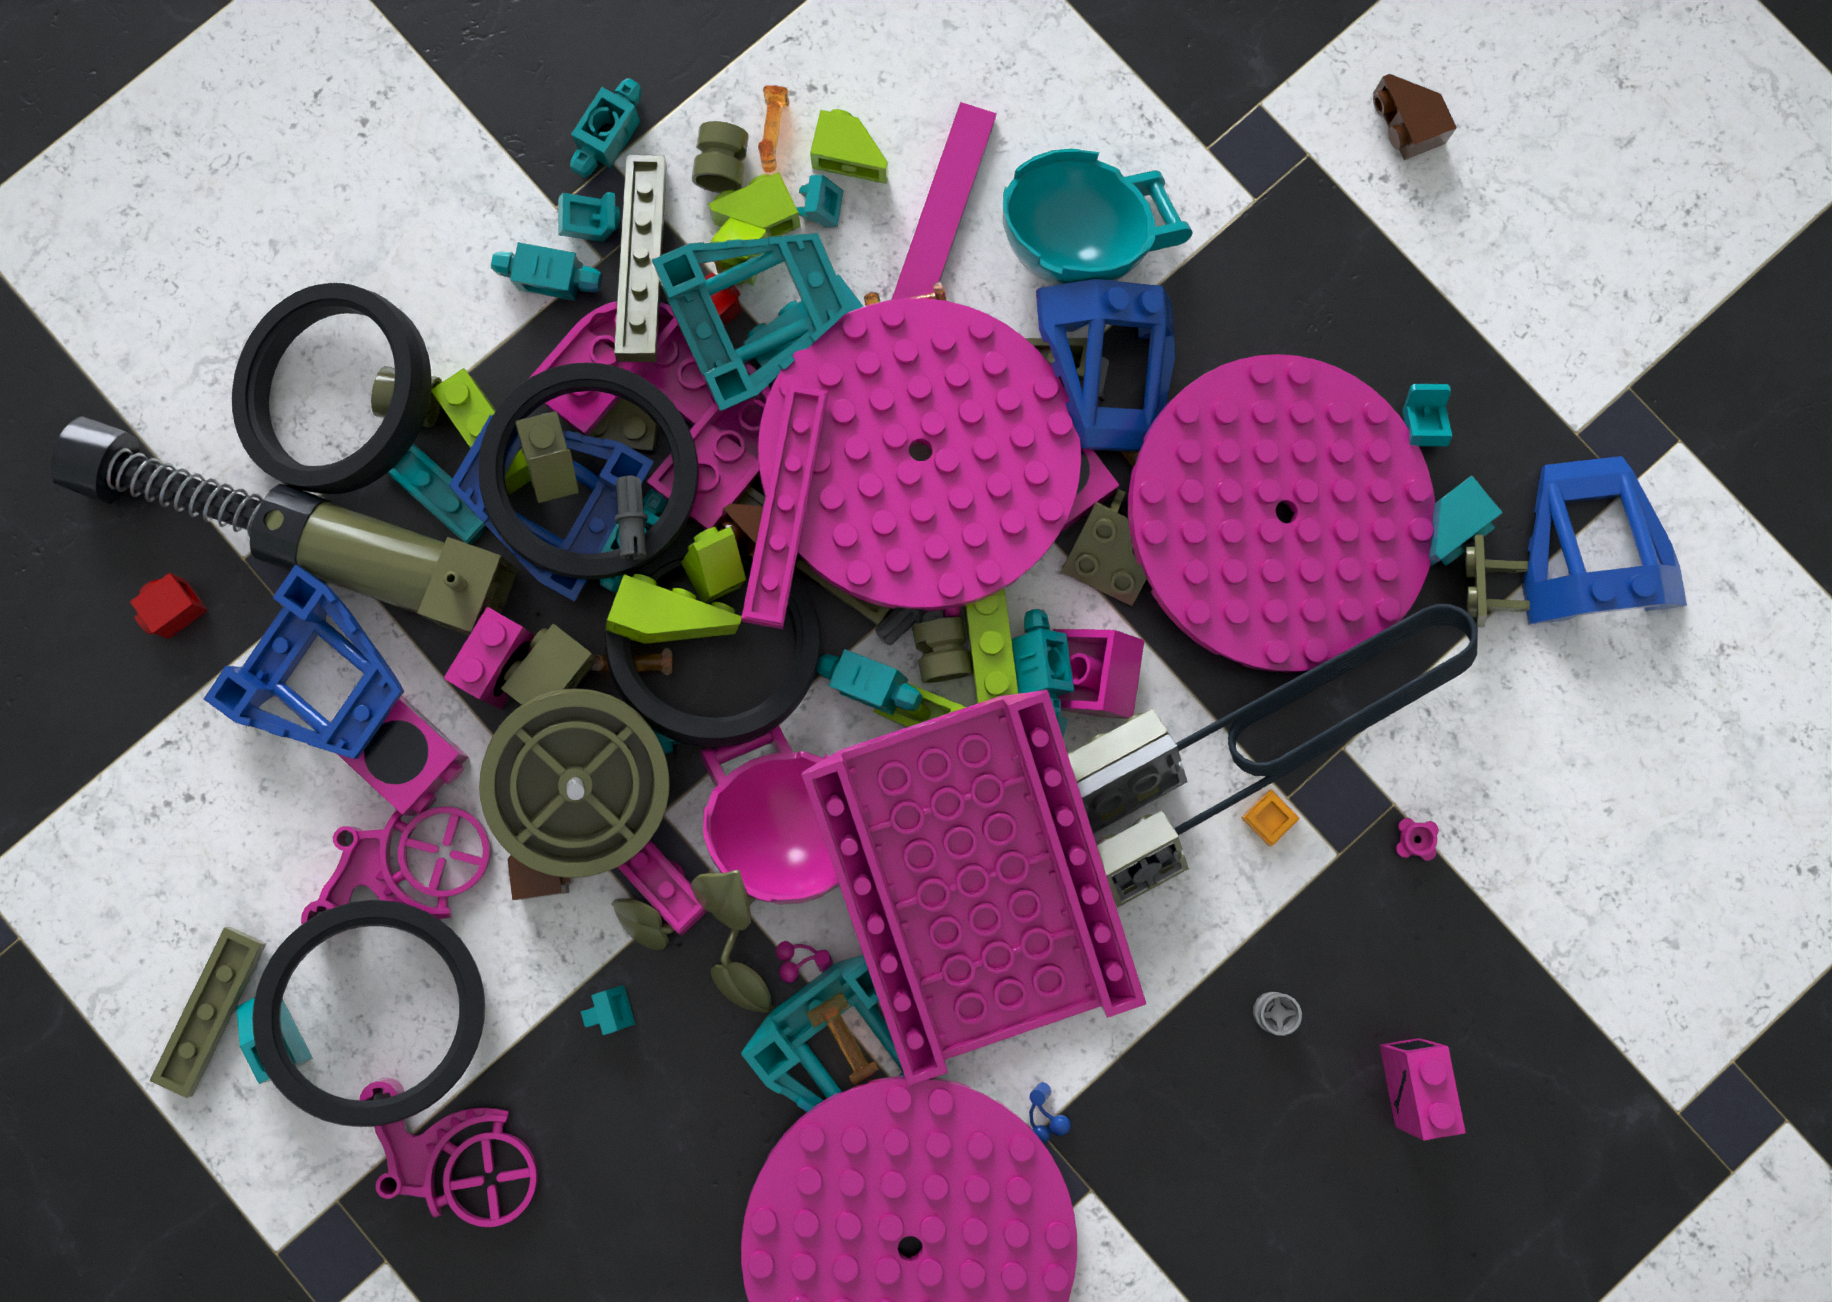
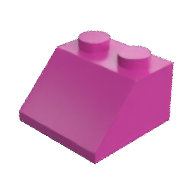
[1053,629,1145,719]

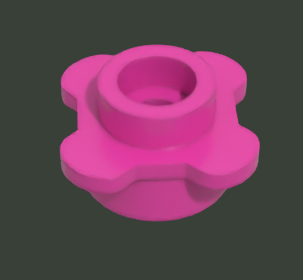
[1396,818,1439,861]

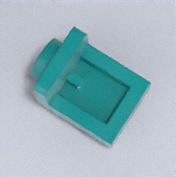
[558,192,620,242]
[1402,384,1452,446]

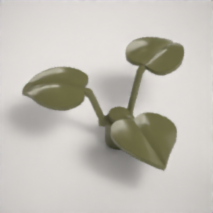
[611,870,775,1013]

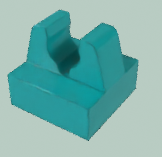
[796,174,844,228]
[581,985,635,1035]

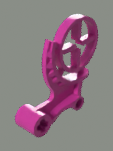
[301,807,491,924]
[360,1078,538,1227]

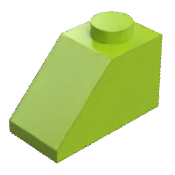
[810,109,888,184]

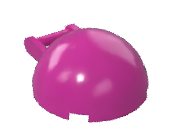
[700,726,839,905]

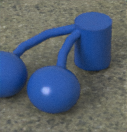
[1029,1082,1071,1144]

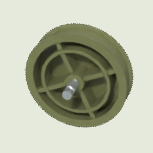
[479,688,669,878]

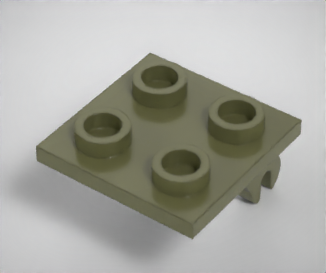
[1061,489,1147,606]
[1466,535,1530,627]

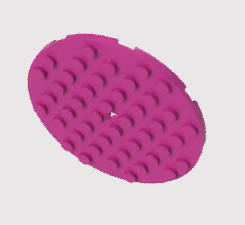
[758,298,1081,611]
[1128,354,1435,673]
[741,1076,1077,1302]

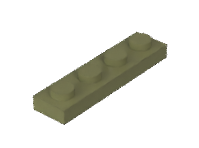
[149,927,267,1098]

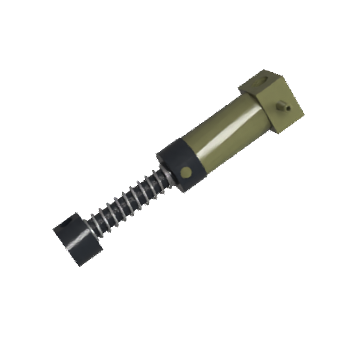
[51,416,519,636]

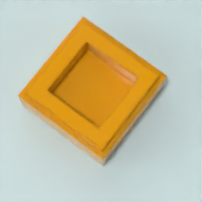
[1241,789,1300,847]

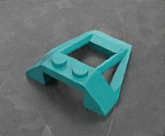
[652,233,851,411]
[741,954,905,1112]

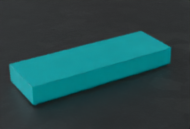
[388,443,488,545]

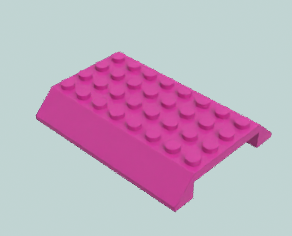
[801,690,1146,1086]

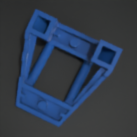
[1036,279,1175,452]
[449,415,654,602]
[1522,456,1687,625]
[204,564,404,759]

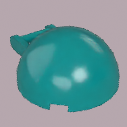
[1003,148,1193,285]

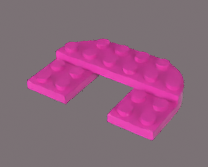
[530,301,771,530]

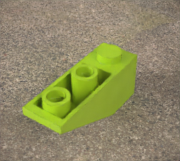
[605,574,742,644]

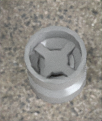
[1253,991,1302,1036]

